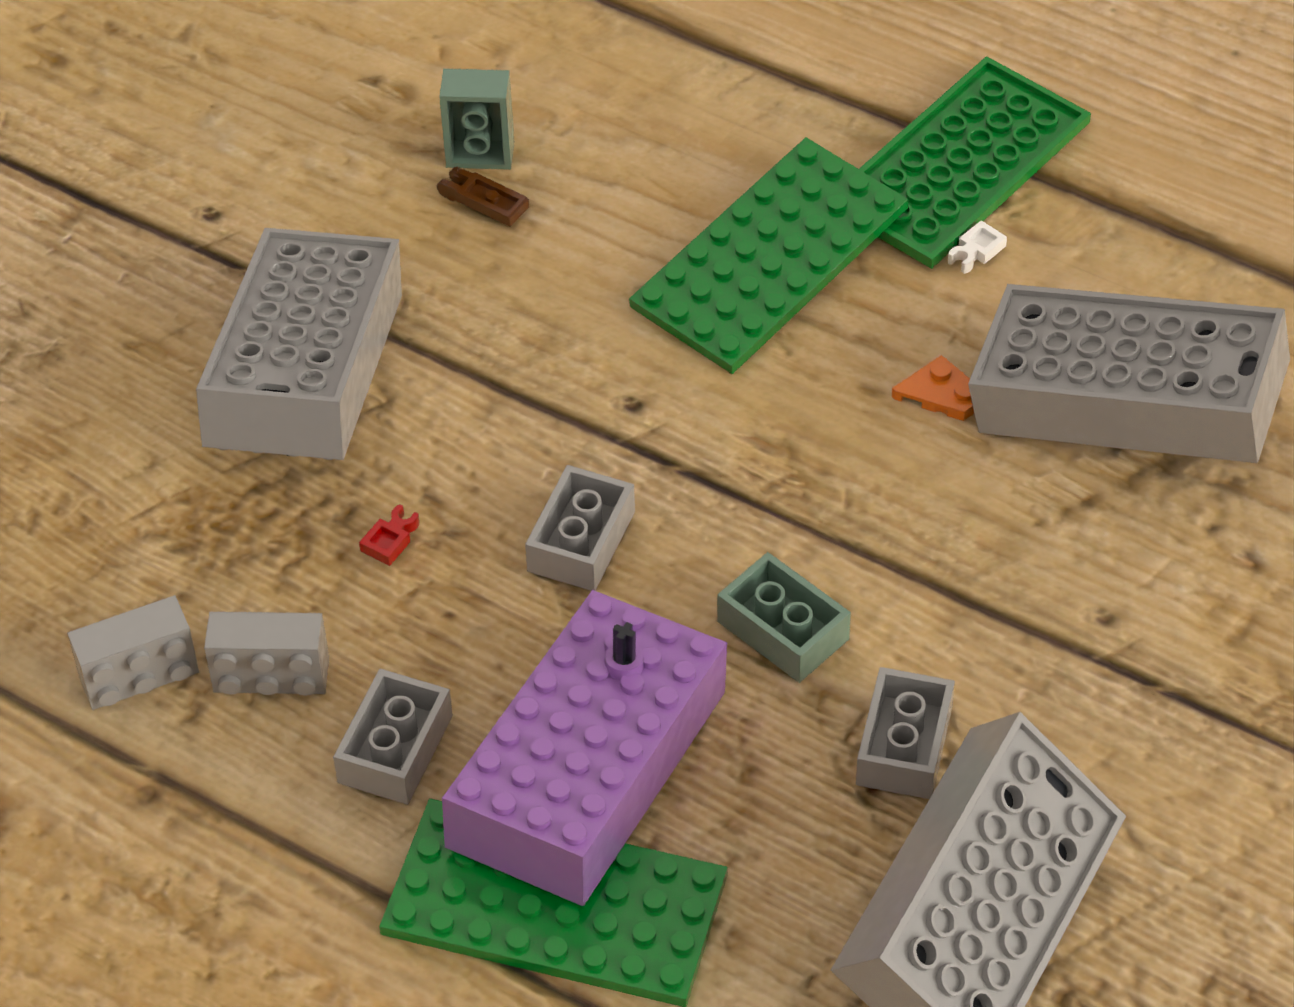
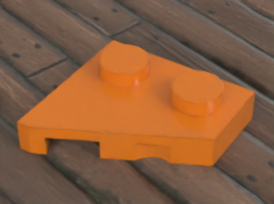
[892,355,974,421]

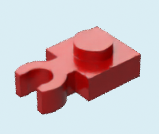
[359,504,420,566]

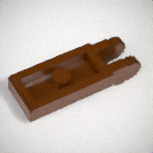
[437,166,529,227]

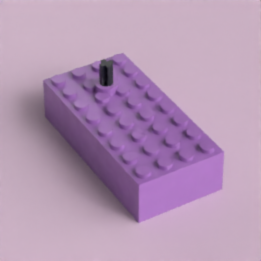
[442,590,727,906]

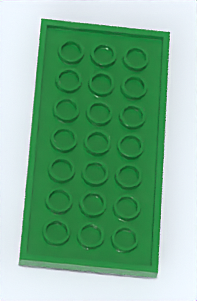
[859,56,1091,269]
[629,137,908,374]
[379,798,728,1007]

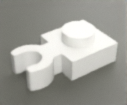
[948,220,1007,274]

